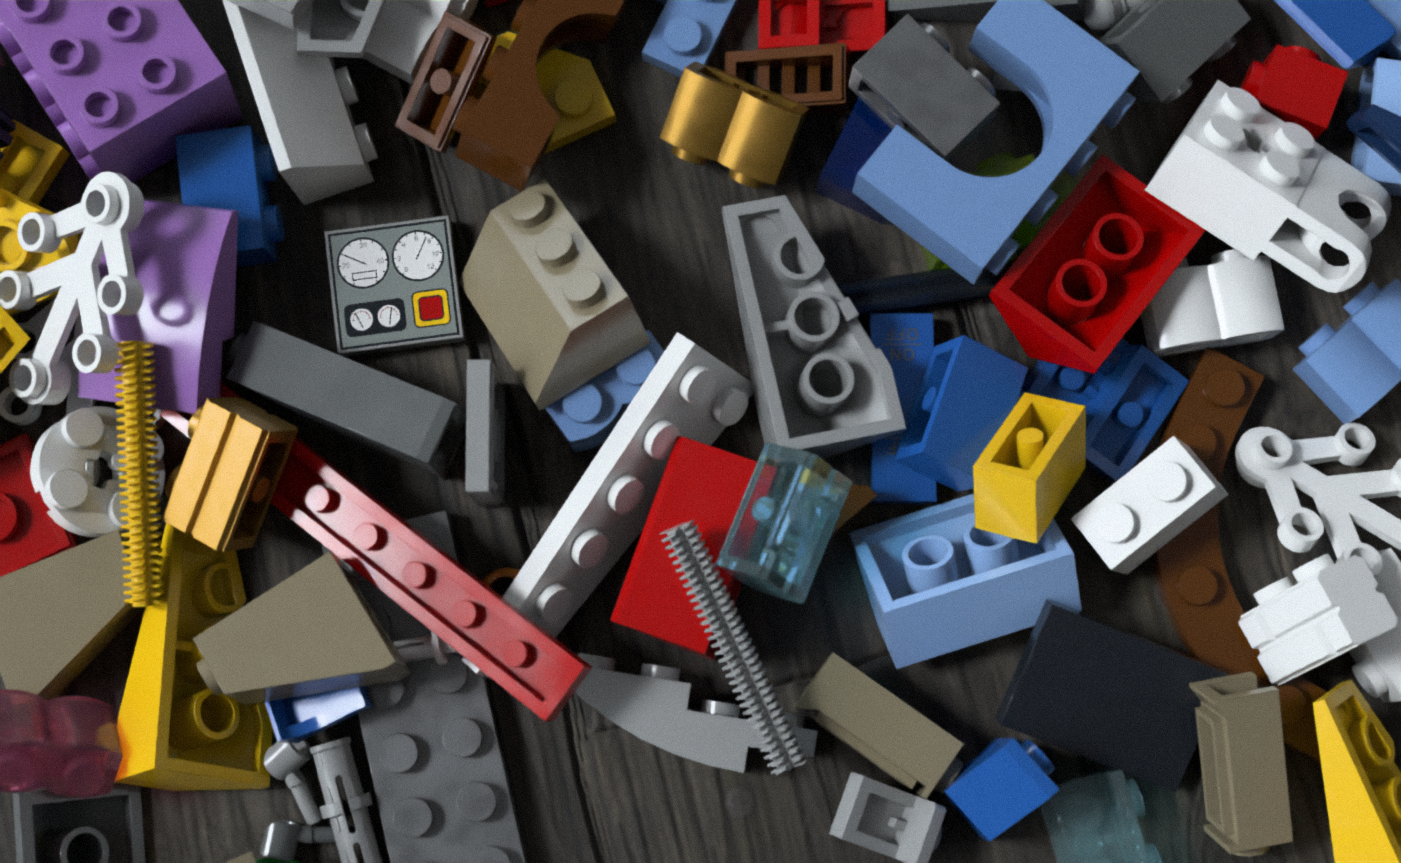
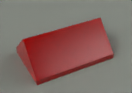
[989,154,1206,374]
[610,436,777,661]

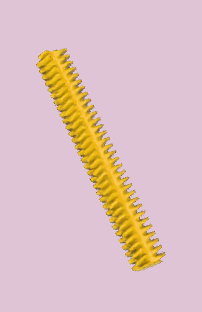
[114,341,164,607]

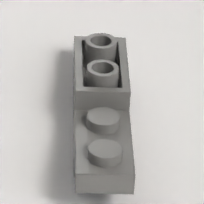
[575,653,817,773]

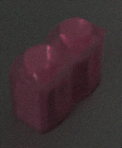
[0,689,123,798]

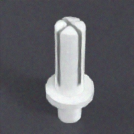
[393,631,457,665]

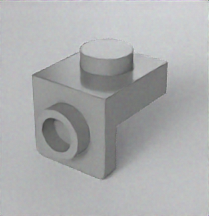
[829,772,946,863]

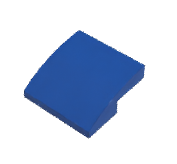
[1021,338,1189,483]

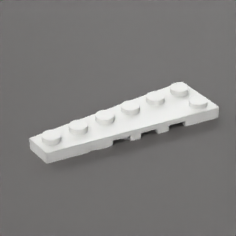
[461,332,753,679]

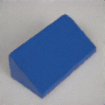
[1274,0,1397,69]

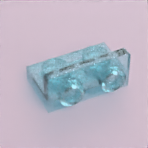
[1040,769,1162,863]

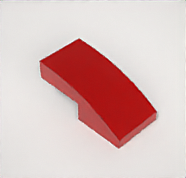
[758,0,889,58]

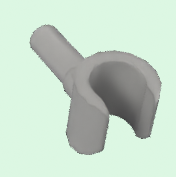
[264,739,322,825]

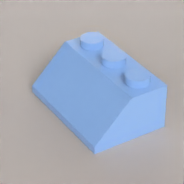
[849,493,1082,669]

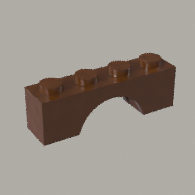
[453,0,629,192]

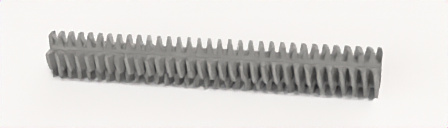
[659,519,808,775]

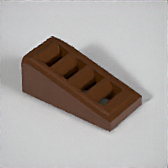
[725,43,855,116]

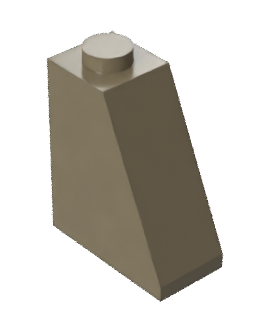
[0,530,145,712]
[193,551,411,705]

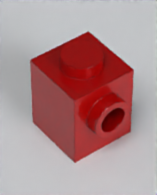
[1240,44,1349,140]

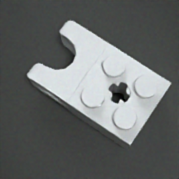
[1145,80,1392,293]

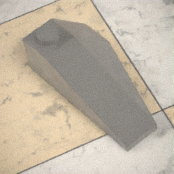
[722,195,906,468]

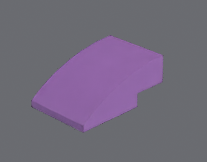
[78,199,238,414]

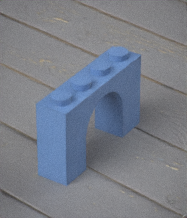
[852,0,1140,285]

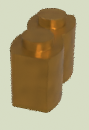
[659,61,809,189]

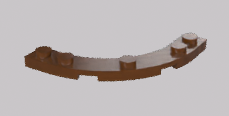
[1152,347,1385,765]

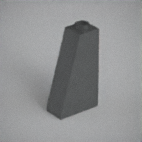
[226,321,466,480]

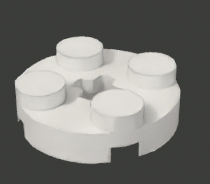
[30,406,165,537]

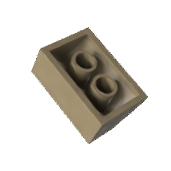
[459,178,651,411]

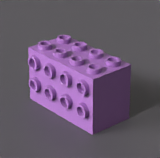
[0,0,243,183]

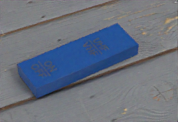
[868,313,937,504]

